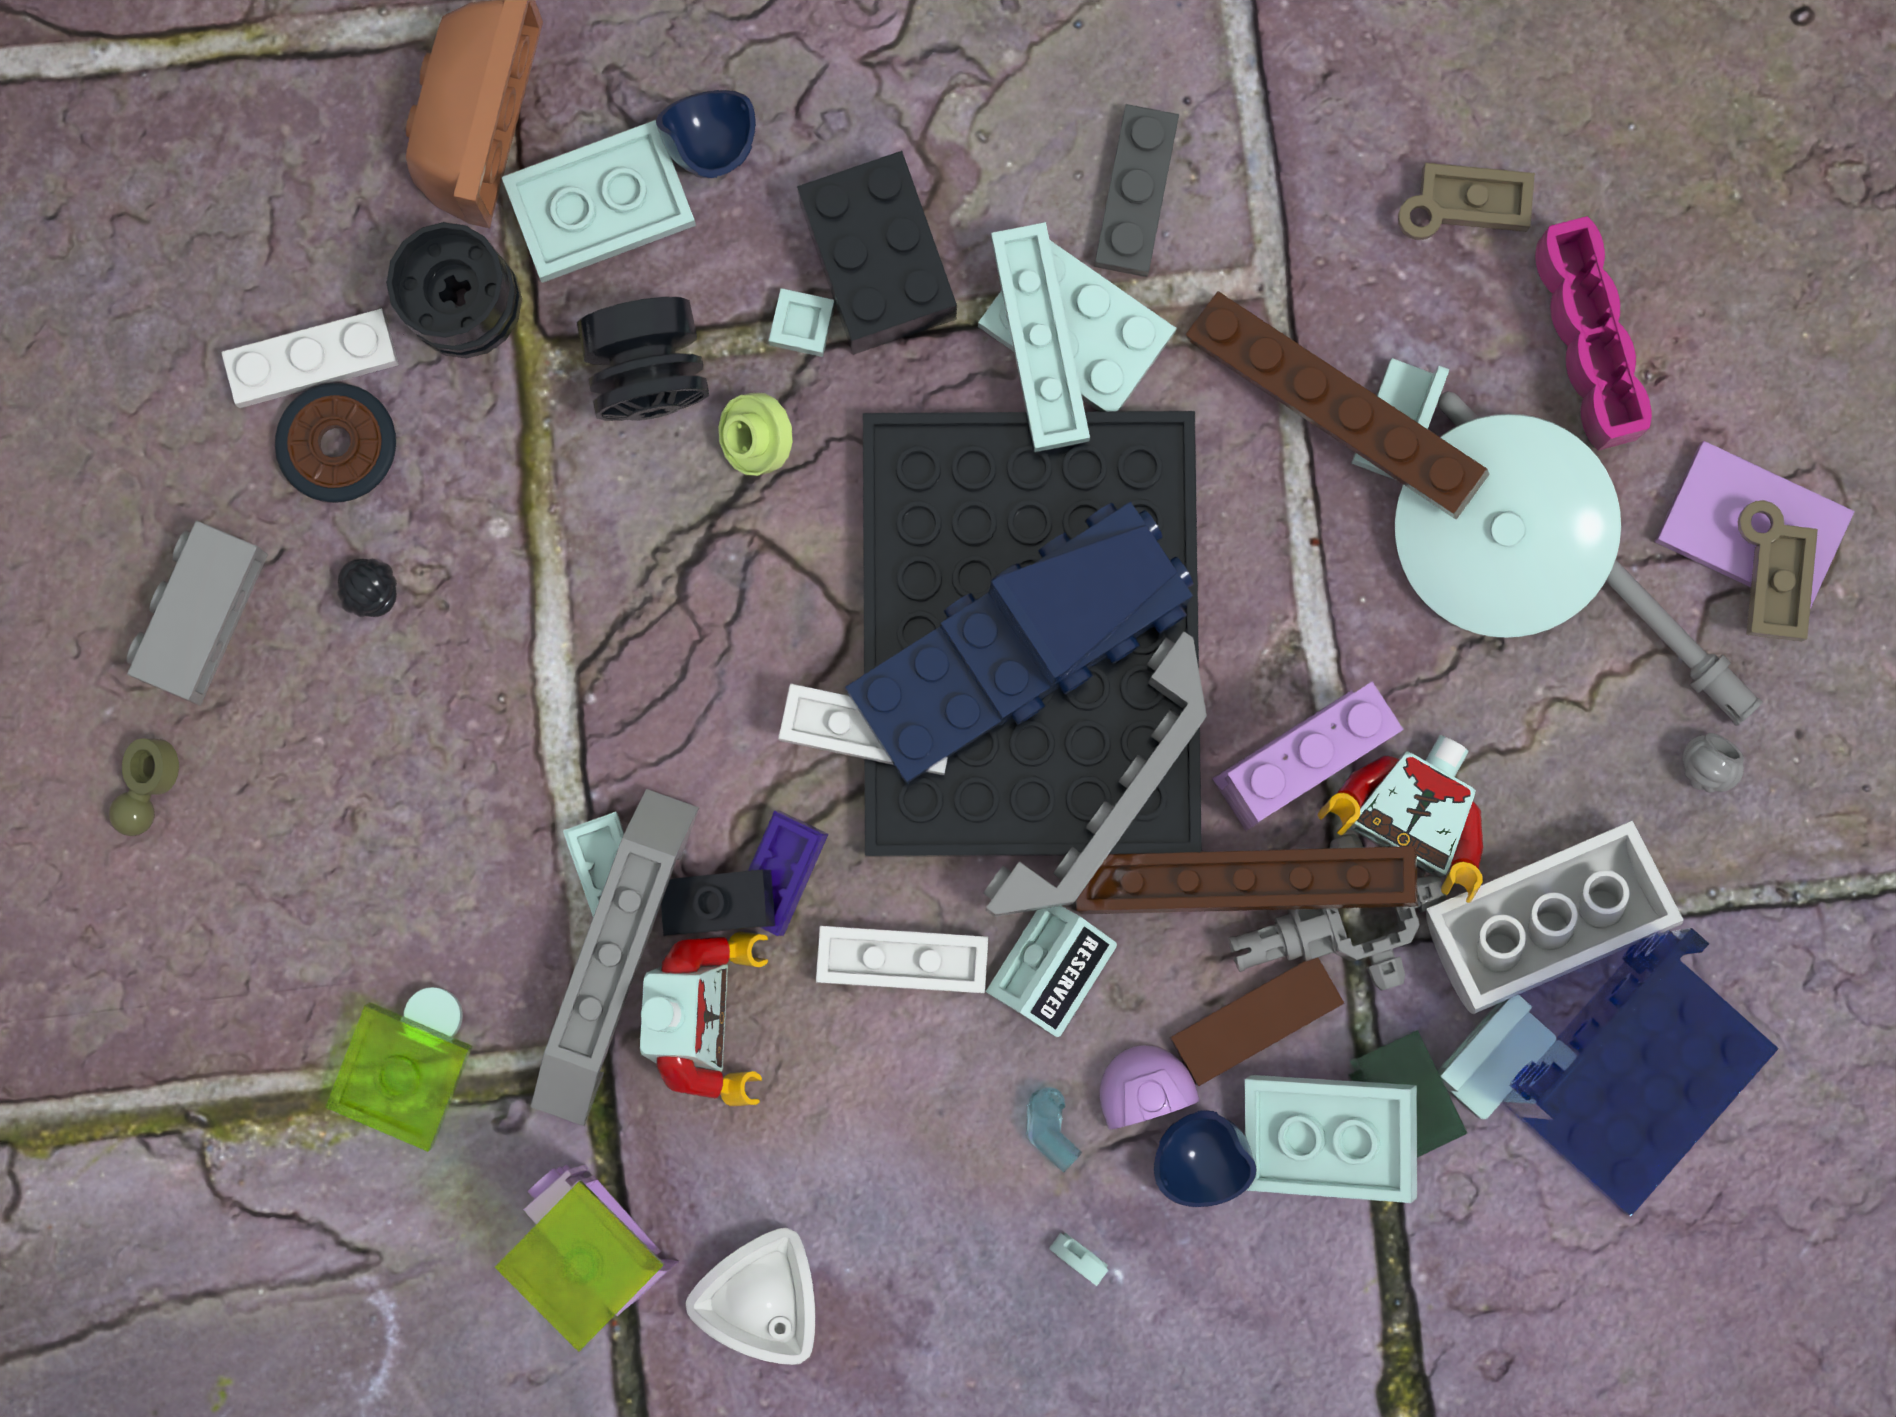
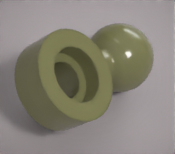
[109,738,179,836]

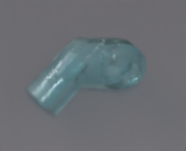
[1026,1087,1082,1173]

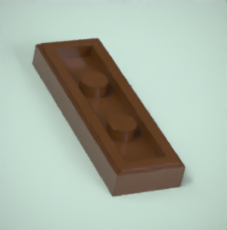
[1169,957,1345,1087]

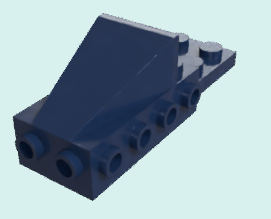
[845,502,1194,784]

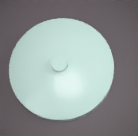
[1395,414,1621,638]

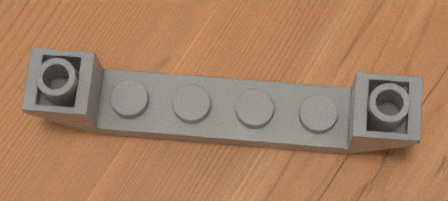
[983,632,1207,917]
[531,789,700,1126]

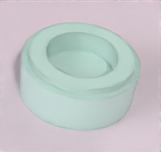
[404,987,463,1044]

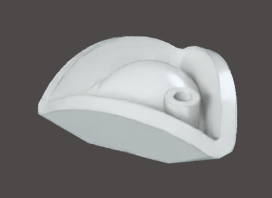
[686,1227,815,1365]

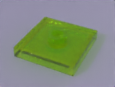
[325,1002,472,1152]
[495,1181,665,1352]

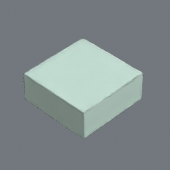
[769,288,835,357]

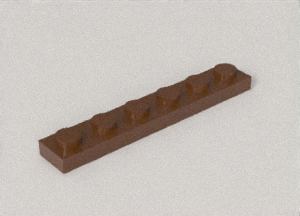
[1186,291,1490,519]
[1077,846,1418,914]

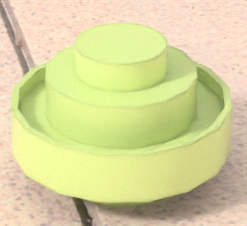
[718,393,793,476]

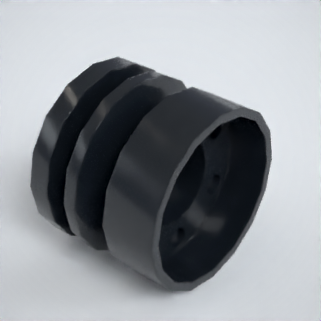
[386,222,522,359]
[576,297,709,421]

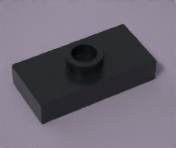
[661,869,775,936]

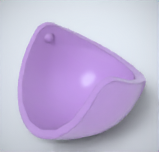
[1100,1045,1200,1130]

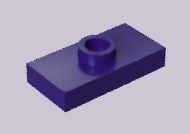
[748,811,829,936]

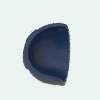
[656,90,756,179]
[1154,1110,1257,1207]

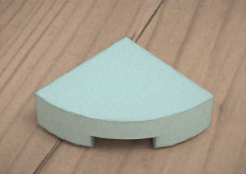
[1049,1233,1108,1286]

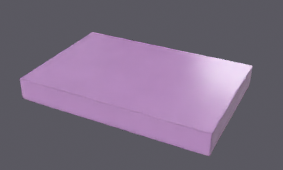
[1654,441,1855,609]

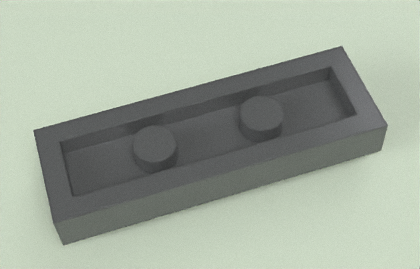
[1094,104,1179,277]

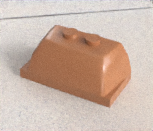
[406,0,543,229]

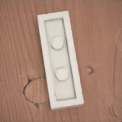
[221,308,399,408]
[778,684,948,775]
[816,926,988,994]

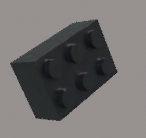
[797,151,957,355]

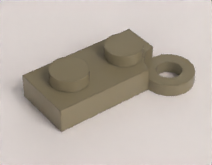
[1398,163,1535,240]
[1737,500,1818,642]

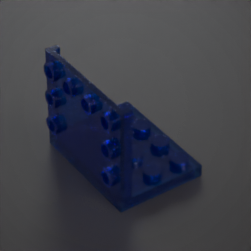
[1502,928,1779,1216]

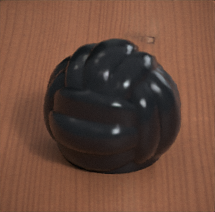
[337,559,397,617]

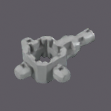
[1228,834,1446,991]

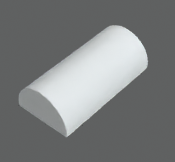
[1426,821,1683,1014]

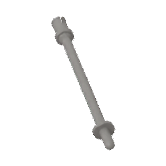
[1438,392,1763,726]

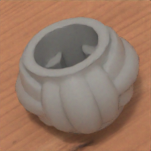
[1682,733,1744,793]

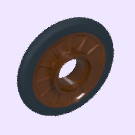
[275,383,396,503]

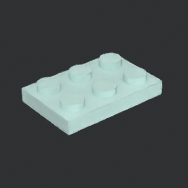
[502,120,696,283]
[978,240,1177,412]
[1245,1075,1417,1203]

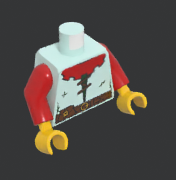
[1317,735,1483,903]
[640,931,768,1106]

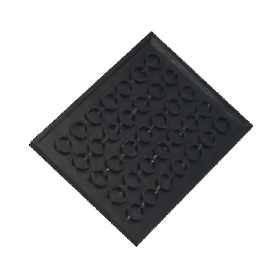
[863,411,1202,857]

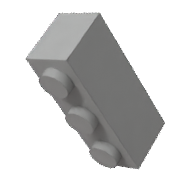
[127,521,268,706]

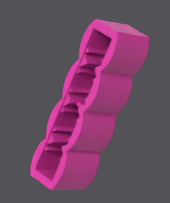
[1535,216,1652,451]

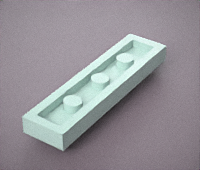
[991,222,1090,452]

